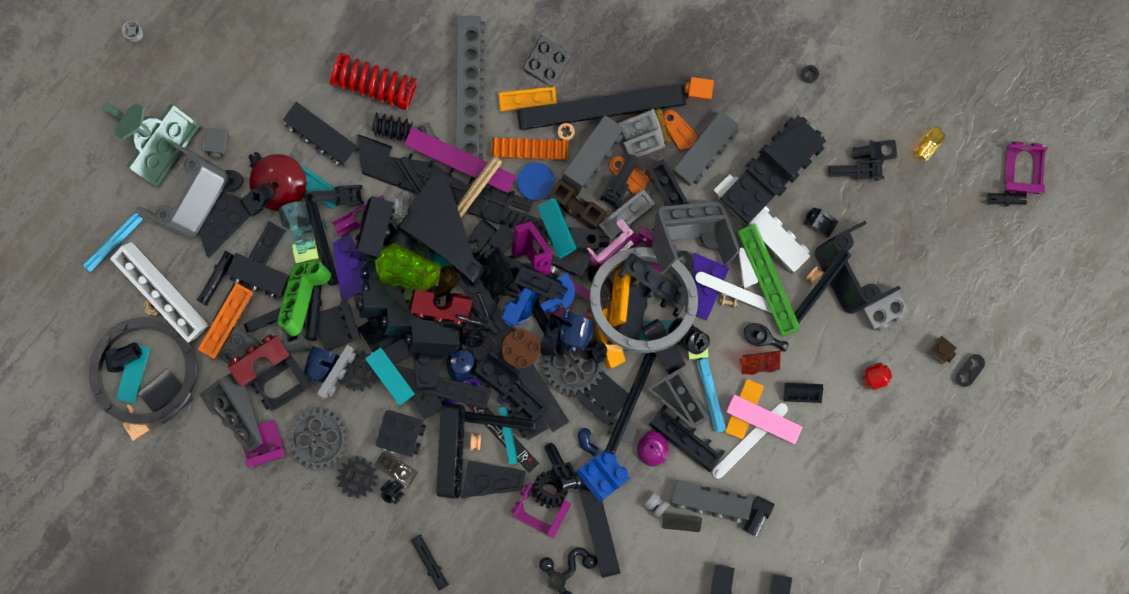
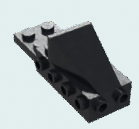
[720,115,826,225]

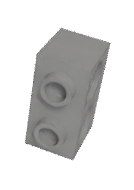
[862,291,909,331]

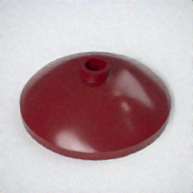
[249,154,307,211]

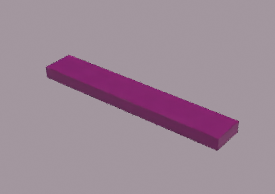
[404,128,516,193]

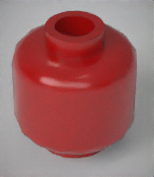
[863,362,893,391]

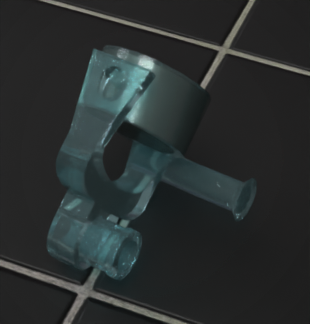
[279,202,327,255]

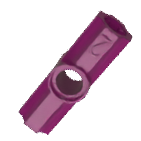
[332,195,385,237]

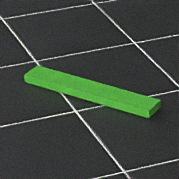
[737,223,801,337]

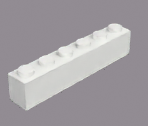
[712,174,810,274]
[110,242,209,343]

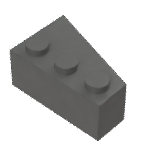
[647,368,711,428]

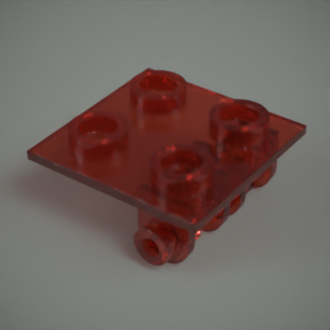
[740,350,781,375]

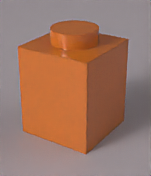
[685,77,714,102]

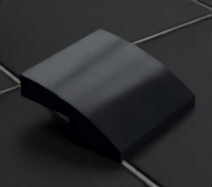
[138,368,194,424]

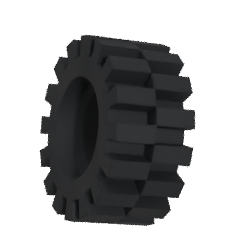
[531,470,568,508]

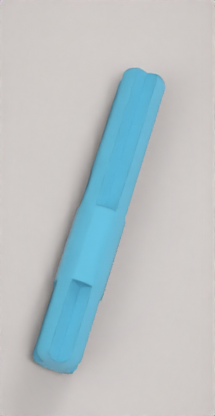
[83,212,143,272]
[697,358,726,433]

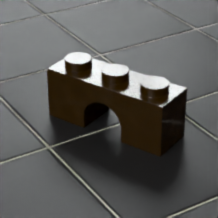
[548,179,607,230]

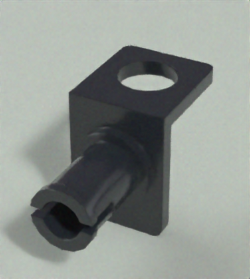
[853,139,898,160]

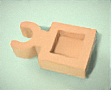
[123,404,150,441]

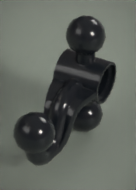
[539,547,597,594]

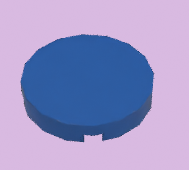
[517,163,555,201]

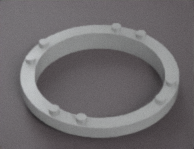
[589,247,698,353]

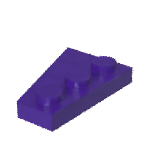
[692,253,729,321]

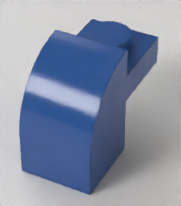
[540,273,575,314]

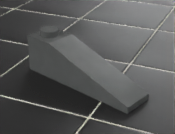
[200,373,263,452]

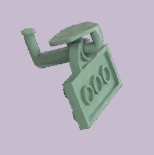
[103,102,200,188]

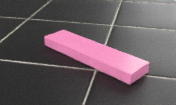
[725,395,803,444]

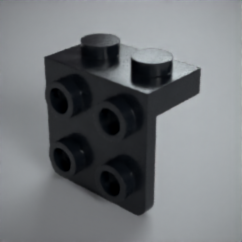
[376,410,426,458]

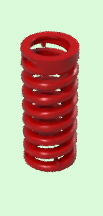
[330,53,418,111]

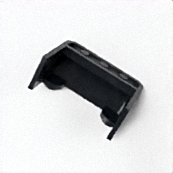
[814,221,901,314]

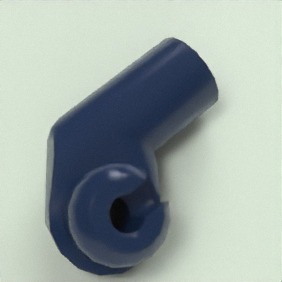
[578,428,599,456]

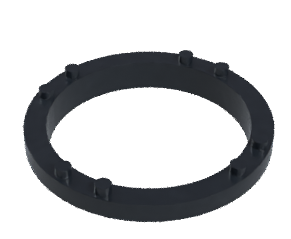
[89,317,197,425]

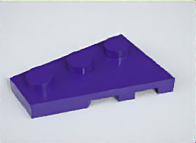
[333,234,365,302]

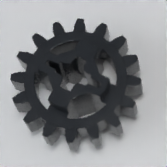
[341,350,377,392]
[336,457,378,499]

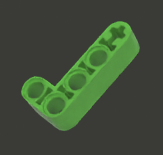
[277,260,331,336]

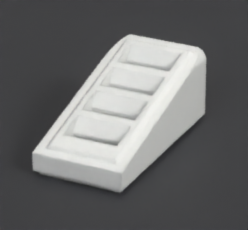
[738,247,758,289]

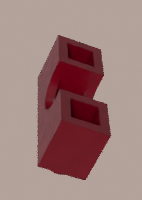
[409,287,472,324]
[227,334,290,387]

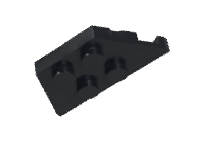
[199,192,251,259]

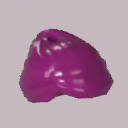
[637,430,669,466]

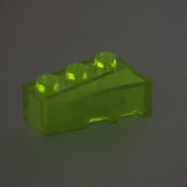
[378,243,441,291]

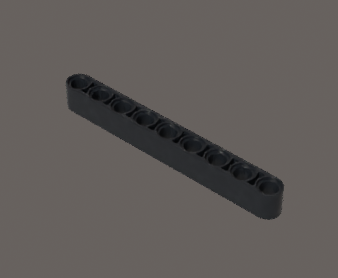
[516,85,687,130]

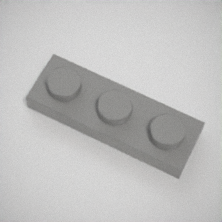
[599,189,655,240]
[317,344,357,398]

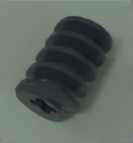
[372,112,413,141]
[668,317,710,355]

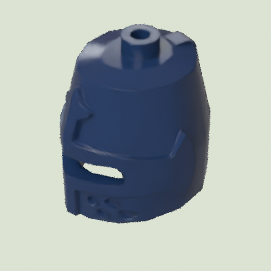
[560,310,596,351]
[304,346,340,384]
[446,349,477,382]

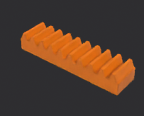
[491,137,568,161]
[198,283,253,359]

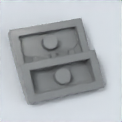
[619,109,665,157]

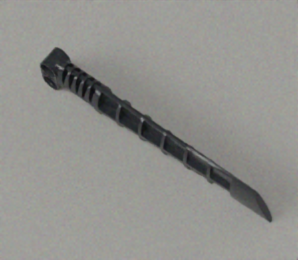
[358,134,566,243]

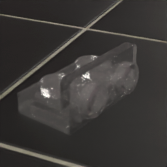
[395,192,415,227]

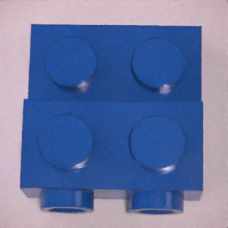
[502,288,540,326]
[576,449,630,503]

